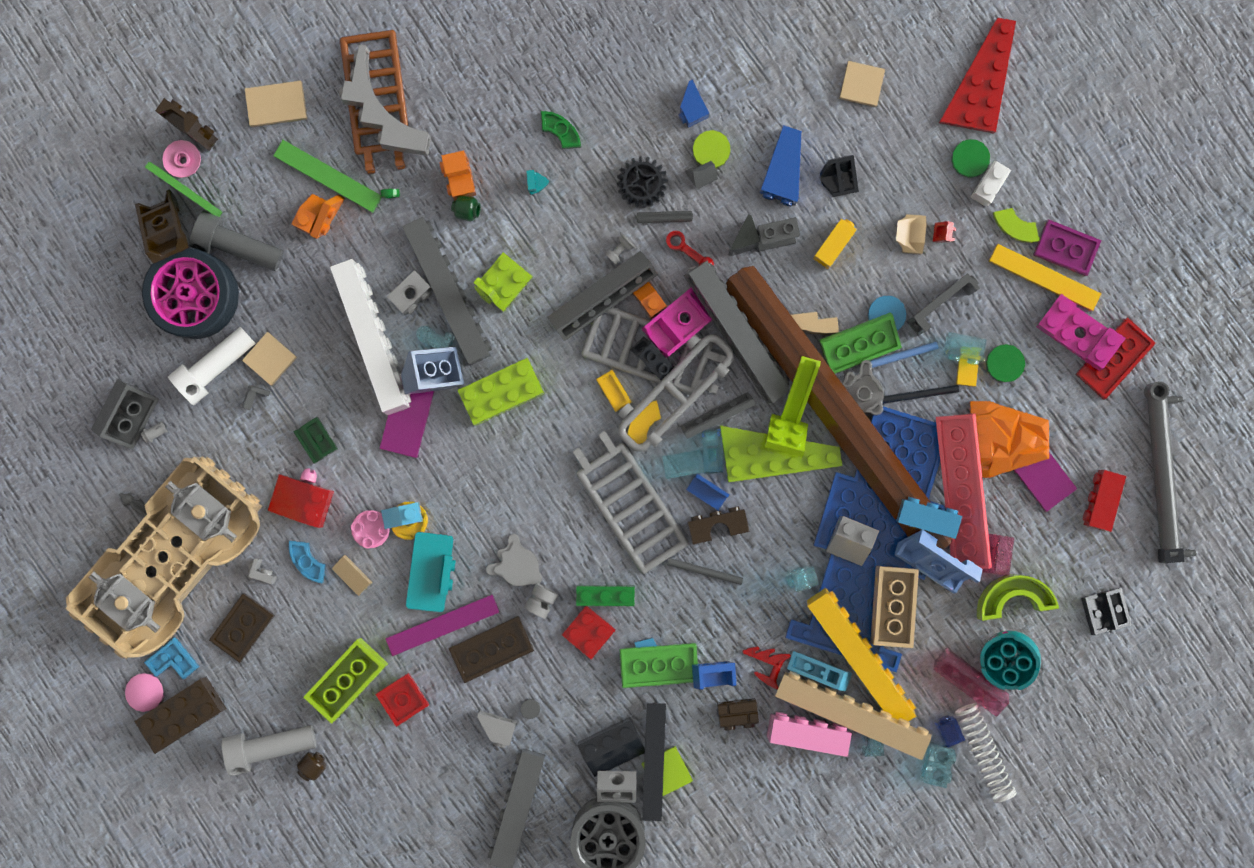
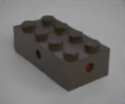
[134,676,227,754]

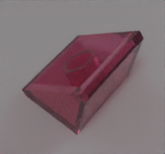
[982,534,1014,575]

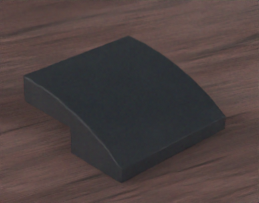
[1081,588,1132,635]

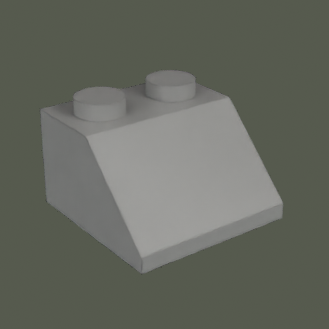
[826,516,879,566]

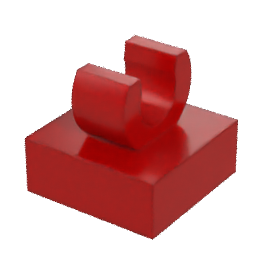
[933,221,956,243]

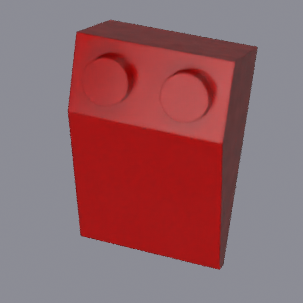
[268,474,334,528]

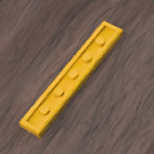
[988,244,1101,311]

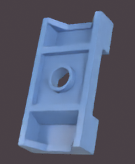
[895,530,983,594]

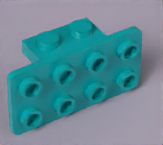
[406,532,456,612]

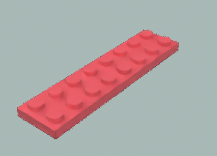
[936,413,992,569]

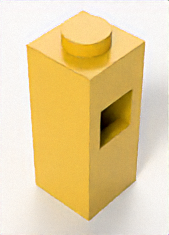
[813,218,857,269]

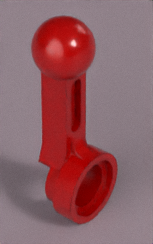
[666,231,714,266]

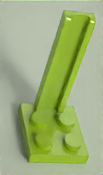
[473,252,533,312]
[765,356,821,457]

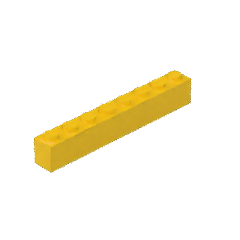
[807,588,916,722]

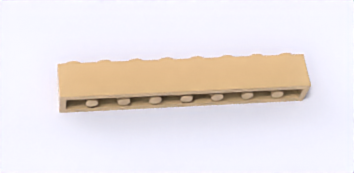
[775,671,931,760]

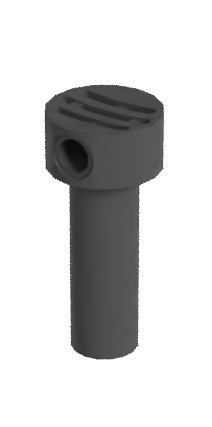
[189,211,284,271]

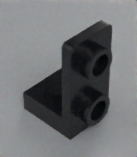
[630,336,674,380]

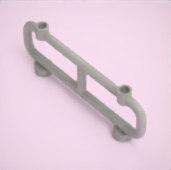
[618,334,734,452]

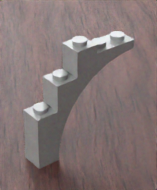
[339,45,431,156]

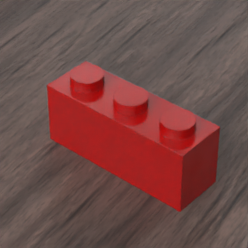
[1083,470,1126,532]

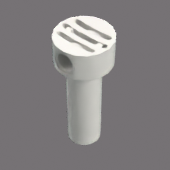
[167,327,256,405]

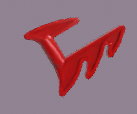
[742,646,791,690]

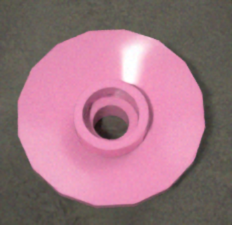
[162,140,201,178]

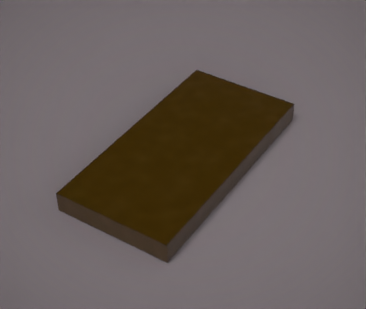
[448,616,535,683]

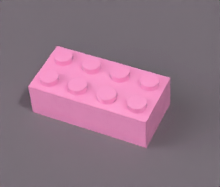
[767,712,852,757]

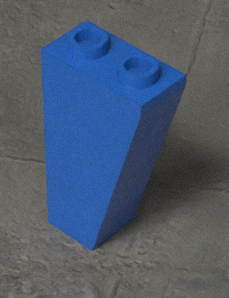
[760,125,802,207]

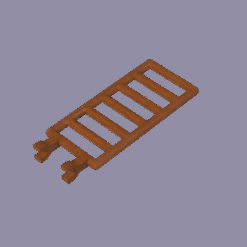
[340,30,408,174]

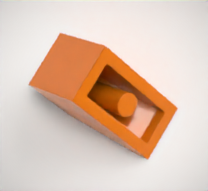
[291,194,326,235]
[632,282,667,319]

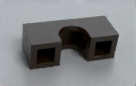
[687,506,750,545]

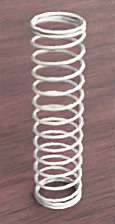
[955,703,1017,803]

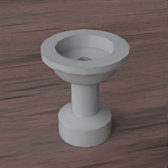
[605,232,637,264]

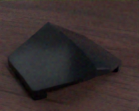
[820,155,859,197]

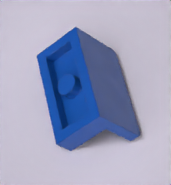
[686,474,729,511]

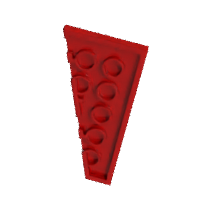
[939,18,1016,133]

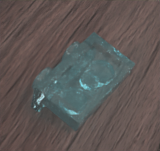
[943,332,987,365]

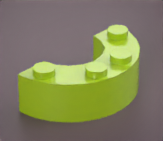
[977,574,1059,621]

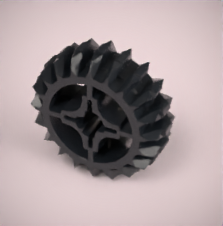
[617,156,668,209]

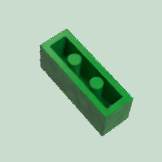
[576,585,635,606]

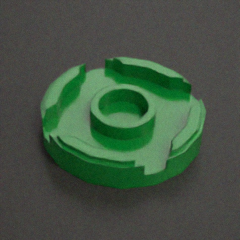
[951,139,990,178]
[986,344,1025,383]

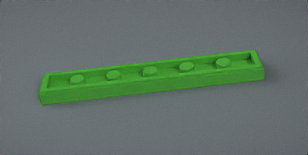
[273,140,382,213]

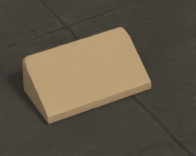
[332,555,372,596]

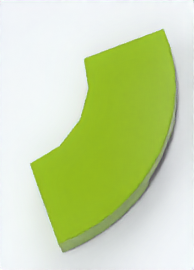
[993,208,1040,243]

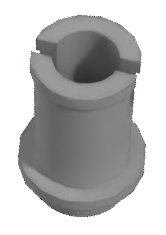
[141,421,168,443]

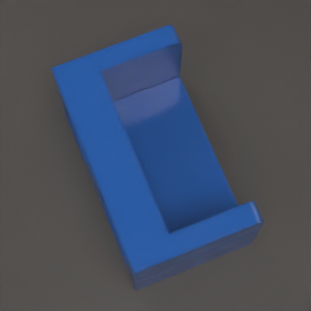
[692,661,737,690]

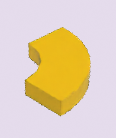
[628,400,661,444]

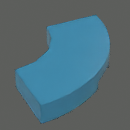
[289,541,326,583]

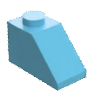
[381,502,423,529]

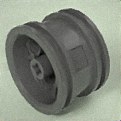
[570,797,646,868]

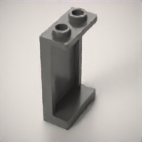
[906,273,980,336]

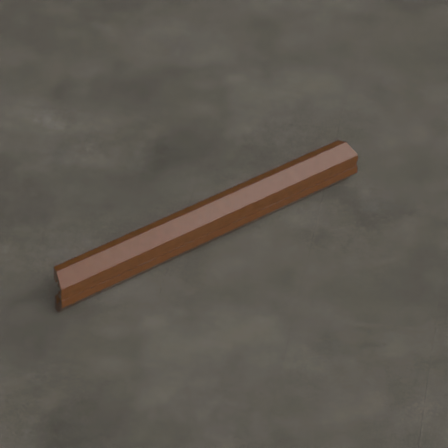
[726,266,953,549]

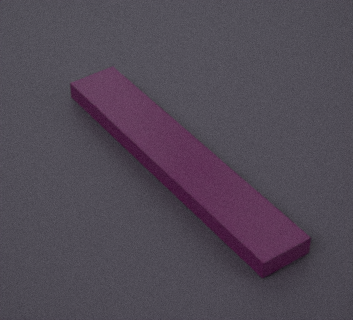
[385,594,500,656]

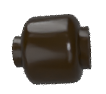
[297,752,326,781]

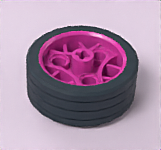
[142,248,239,339]

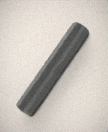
[637,211,693,223]

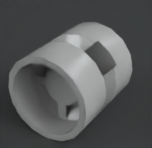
[524,583,558,619]

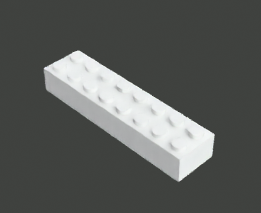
[330,259,411,415]

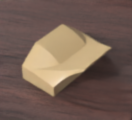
[896,214,926,255]

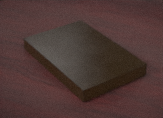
[209,593,275,663]

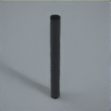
[883,385,959,404]

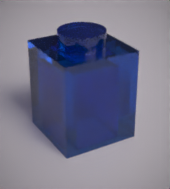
[935,715,965,748]

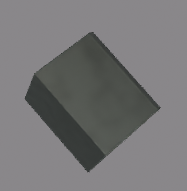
[728,214,760,256]

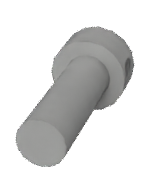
[222,725,316,776]

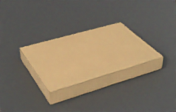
[245,81,307,127]

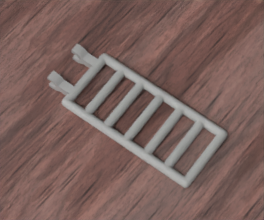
[581,307,726,395]
[573,431,689,574]

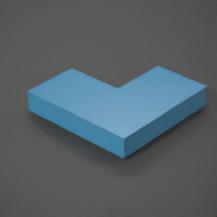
[144,637,199,680]

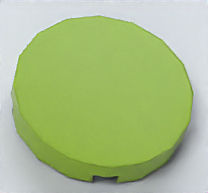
[693,130,731,168]

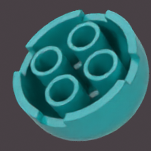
[980,630,1041,690]

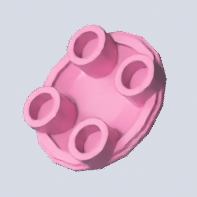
[351,510,390,548]
[125,673,164,712]

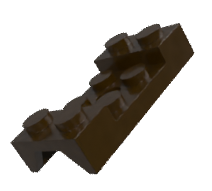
[155,98,218,151]
[135,189,189,264]

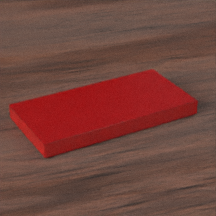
[1075,317,1156,400]

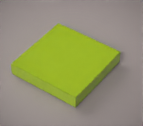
[641,745,693,796]

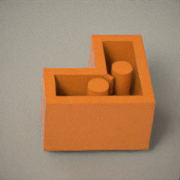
[439,150,476,200]

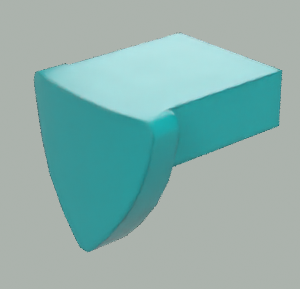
[526,170,549,195]

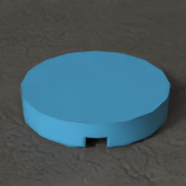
[868,296,906,331]

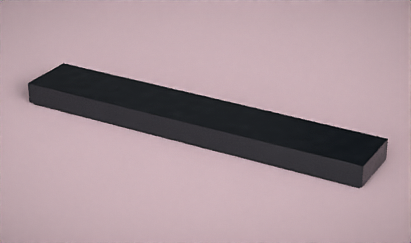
[642,703,666,821]

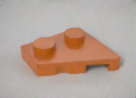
[310,195,345,239]

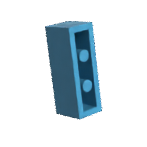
[896,497,962,539]

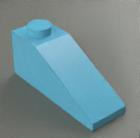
[787,651,852,691]

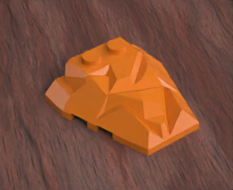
[970,401,1049,478]

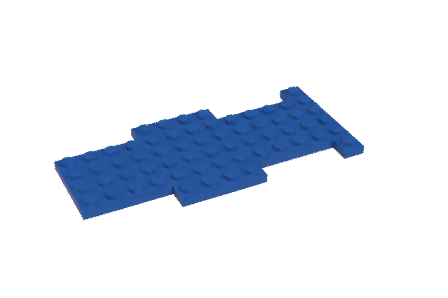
[785,406,946,672]

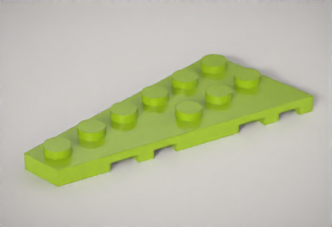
[720,426,842,482]

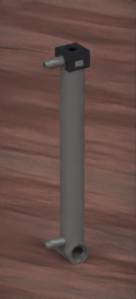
[1144,381,1197,563]

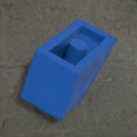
[678,80,709,128]

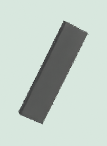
[680,392,756,439]

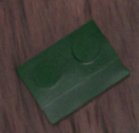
[293,417,338,464]

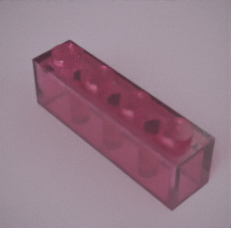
[933,647,1009,717]

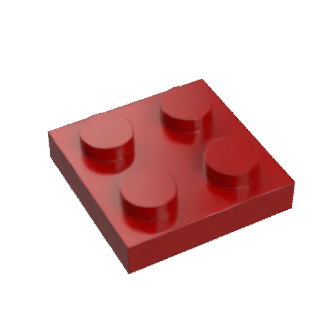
[562,606,616,660]
[375,673,429,727]

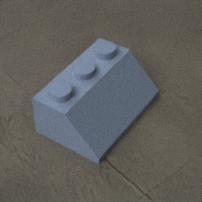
[401,347,464,394]

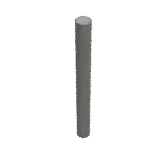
[667,558,743,585]

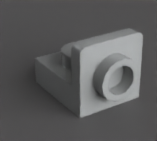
[248,558,277,584]

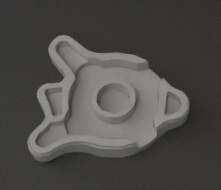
[842,360,884,416]
[486,534,542,586]

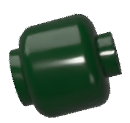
[451,195,481,222]

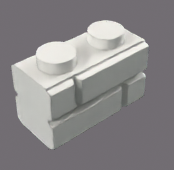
[971,161,1011,207]

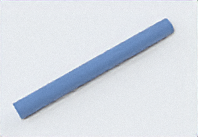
[870,342,938,368]

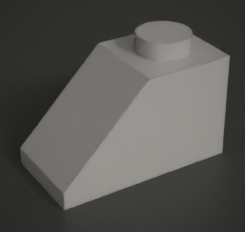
[477,711,517,748]

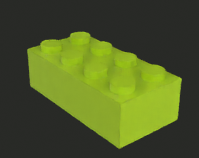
[458,358,545,426]
[304,638,388,724]

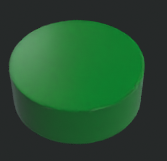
[380,189,400,198]

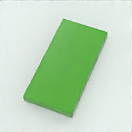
[145,162,222,217]
[819,312,902,374]
[619,643,698,688]

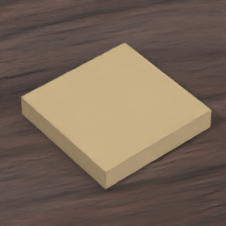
[839,61,885,107]
[242,332,297,386]

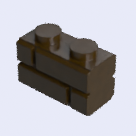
[717,698,759,731]

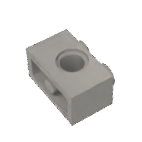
[387,270,432,315]
[597,771,637,803]

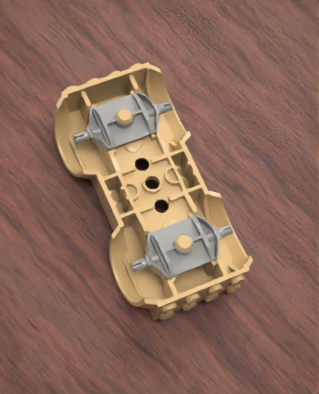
[65,456,262,659]

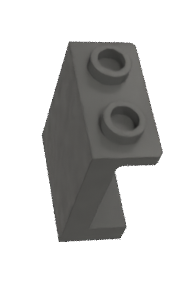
[756,217,800,252]

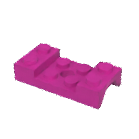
[641,288,712,358]
[1036,294,1126,371]

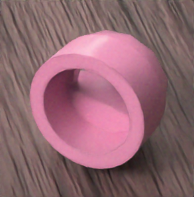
[300,468,317,483]

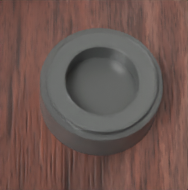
[521,699,540,719]

